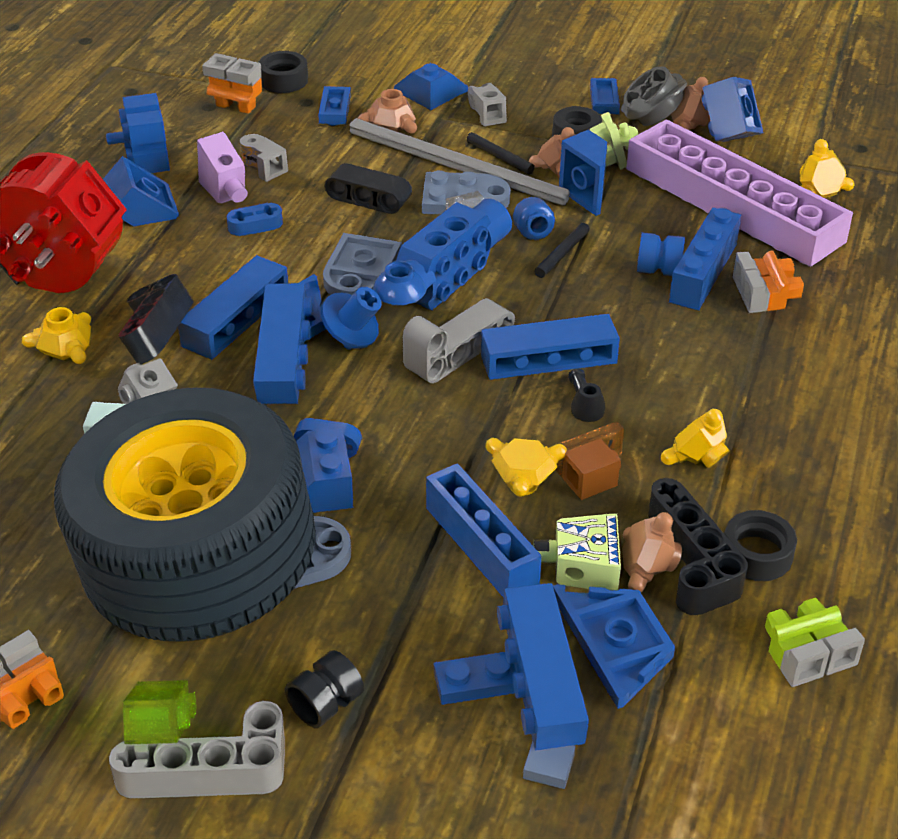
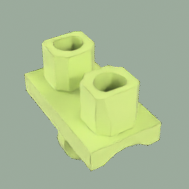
[589,112,639,170]

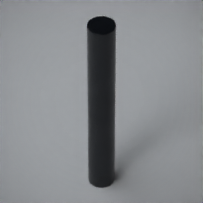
[467,132,535,175]
[534,223,590,278]

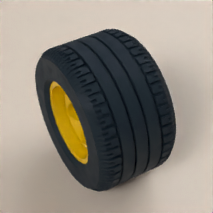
[54,388,316,641]

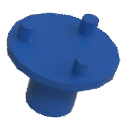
[321,287,382,350]

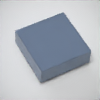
[523,741,575,789]

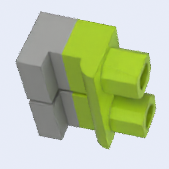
[765,598,865,687]

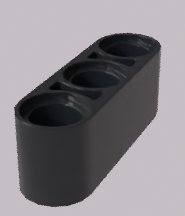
[324,163,412,214]

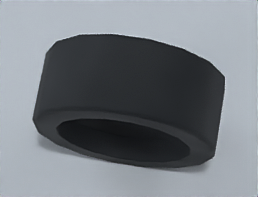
[258,51,308,93]
[724,510,797,581]

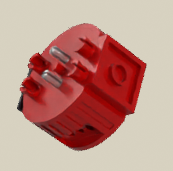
[0,152,127,293]

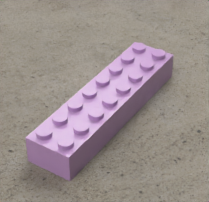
[626,119,853,267]

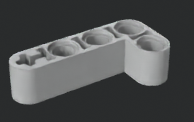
[403,298,515,383]
[109,701,285,798]

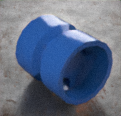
[637,232,685,276]

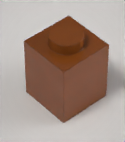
[562,438,621,500]

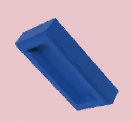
[590,78,620,114]

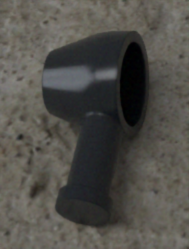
[568,368,605,422]

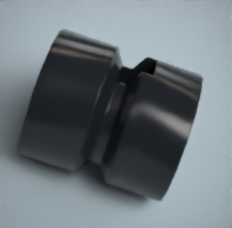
[284,650,364,728]

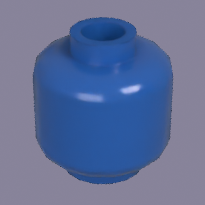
[513,197,555,240]

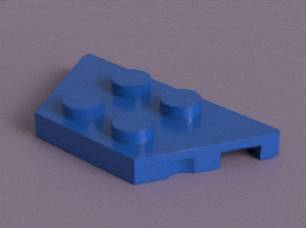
[553,584,675,709]

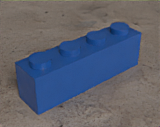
[669,207,742,311]
[178,255,288,360]
[253,283,313,404]
[481,314,620,380]
[426,463,542,598]
[497,583,589,751]

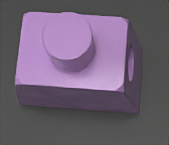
[197,131,248,203]

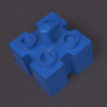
[106,93,170,173]

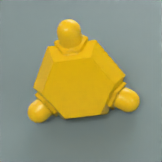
[799,139,854,198]
[22,307,91,364]
[661,409,730,468]
[486,438,567,497]

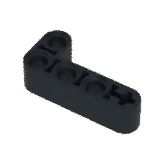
[118,274,194,364]
[648,478,748,615]

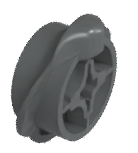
[621,67,687,126]

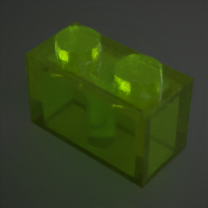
[123,680,196,744]

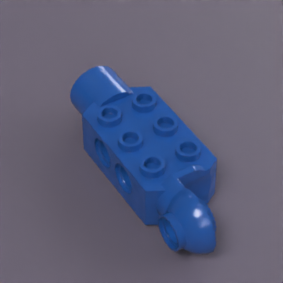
[373,199,512,310]

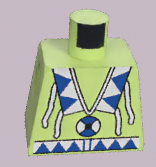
[533,514,621,590]

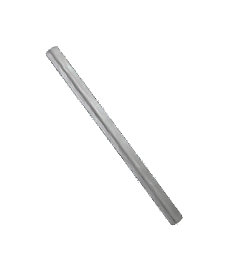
[349,118,570,206]

